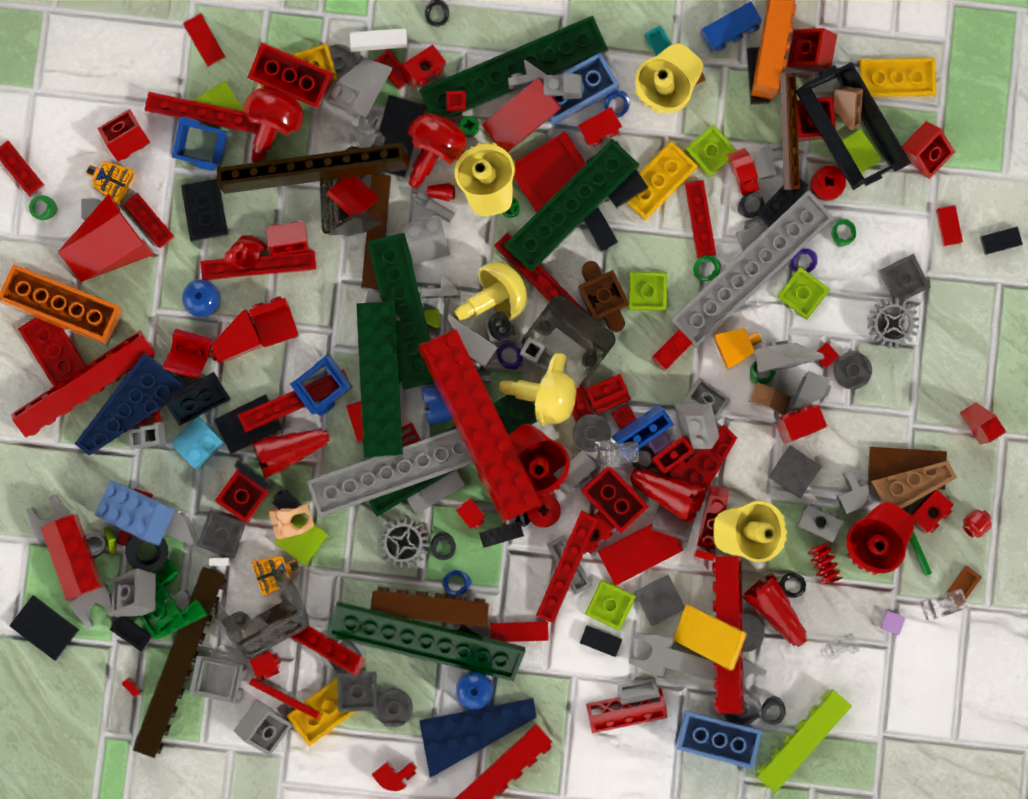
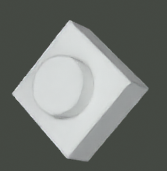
[209,558,231,570]

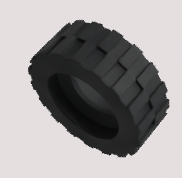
[479,521,524,548]
[125,535,169,572]

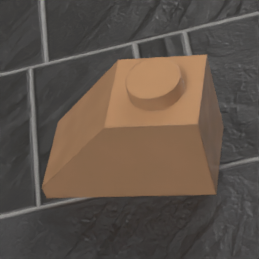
[832,86,863,130]
[748,382,791,415]

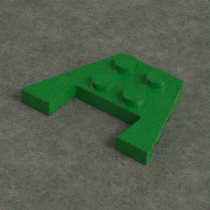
[139,559,208,640]

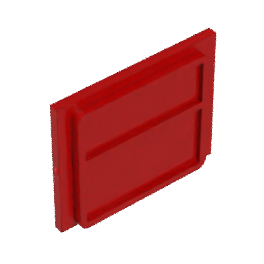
[514,131,586,213]

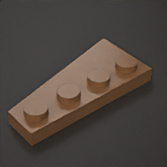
[870,461,957,508]

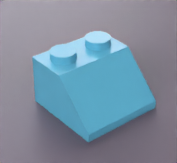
[171,416,225,470]

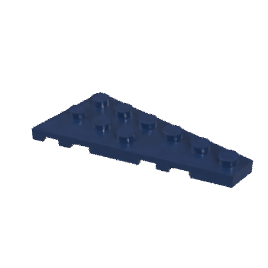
[74,353,187,456]
[419,698,537,778]

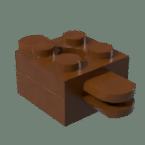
[578,261,630,333]

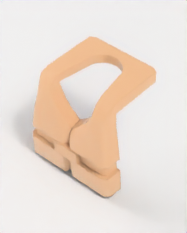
[269,503,314,539]

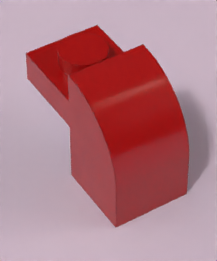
[727,148,760,196]
[372,761,417,791]

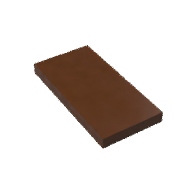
[867,447,947,490]

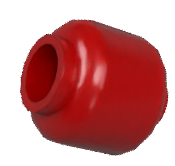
[963,509,992,538]

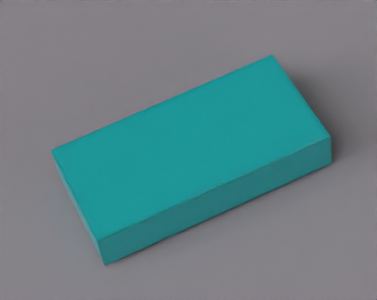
[644,25,672,56]

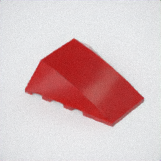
[58,193,155,282]

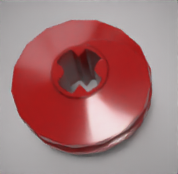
[810,165,846,201]
[526,494,561,528]

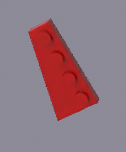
[674,424,737,492]

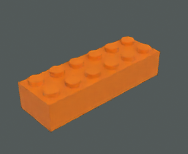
[751,0,796,99]
[0,264,123,346]

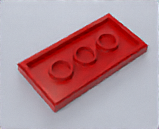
[482,78,562,153]
[18,318,86,386]
[598,523,684,586]

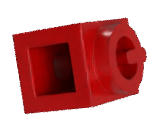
[249,649,281,680]

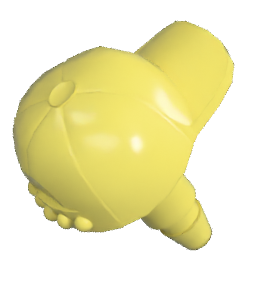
[635,43,704,114]
[455,142,515,217]
[453,262,527,321]
[499,353,576,426]
[714,500,788,562]

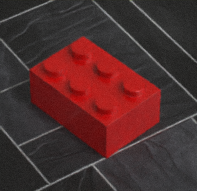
[775,404,828,444]
[581,465,649,534]

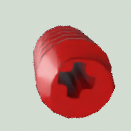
[808,542,843,584]

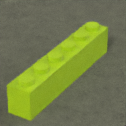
[755,689,852,793]

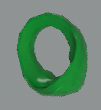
[29,195,58,220]
[831,219,856,247]
[693,256,721,281]
[750,361,776,384]

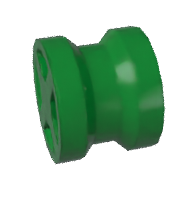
[460,116,479,137]
[502,197,520,218]

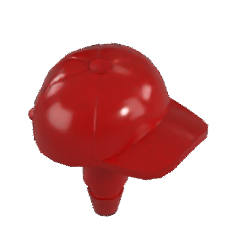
[243,88,304,163]
[407,113,467,189]
[508,424,570,497]
[846,501,914,575]

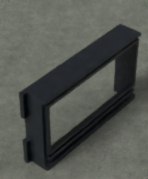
[795,62,911,190]

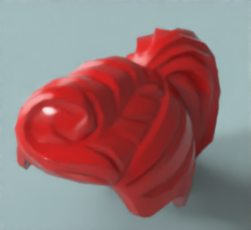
[224,235,267,269]

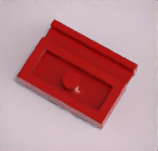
[585,374,631,414]

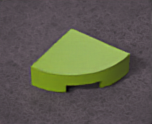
[424,309,441,329]
[103,527,117,554]

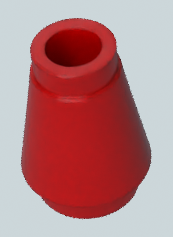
[427,183,455,202]

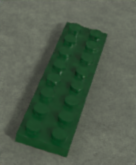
[504,139,640,273]
[367,233,435,390]
[356,301,403,458]

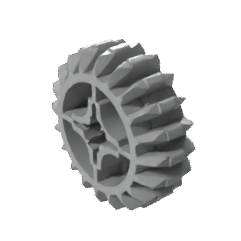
[867,297,919,349]
[377,517,430,569]

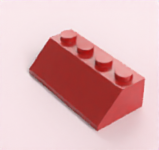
[247,42,335,109]
[41,514,103,601]

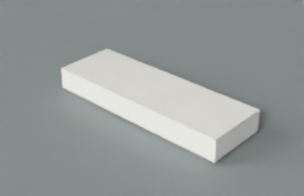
[350,28,408,51]

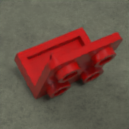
[249,296,298,348]
[163,329,212,378]

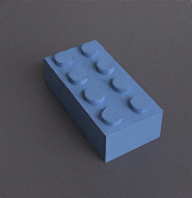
[548,53,619,127]
[95,480,175,545]
[675,710,762,769]

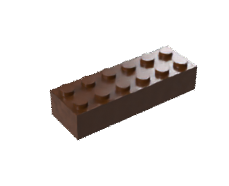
[370,586,489,627]

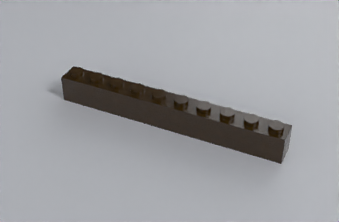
[217,143,409,194]
[133,566,227,758]

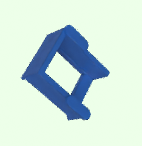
[172,117,228,171]
[290,355,353,416]

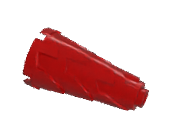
[252,428,330,478]
[630,468,706,523]
[742,574,807,647]

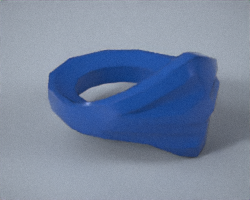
[604,90,630,118]
[443,570,472,595]

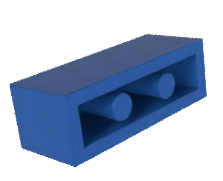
[700,1,762,53]
[612,404,674,457]

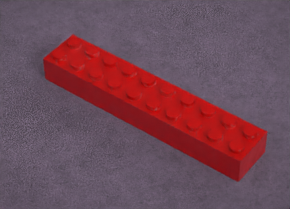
[418,329,541,523]

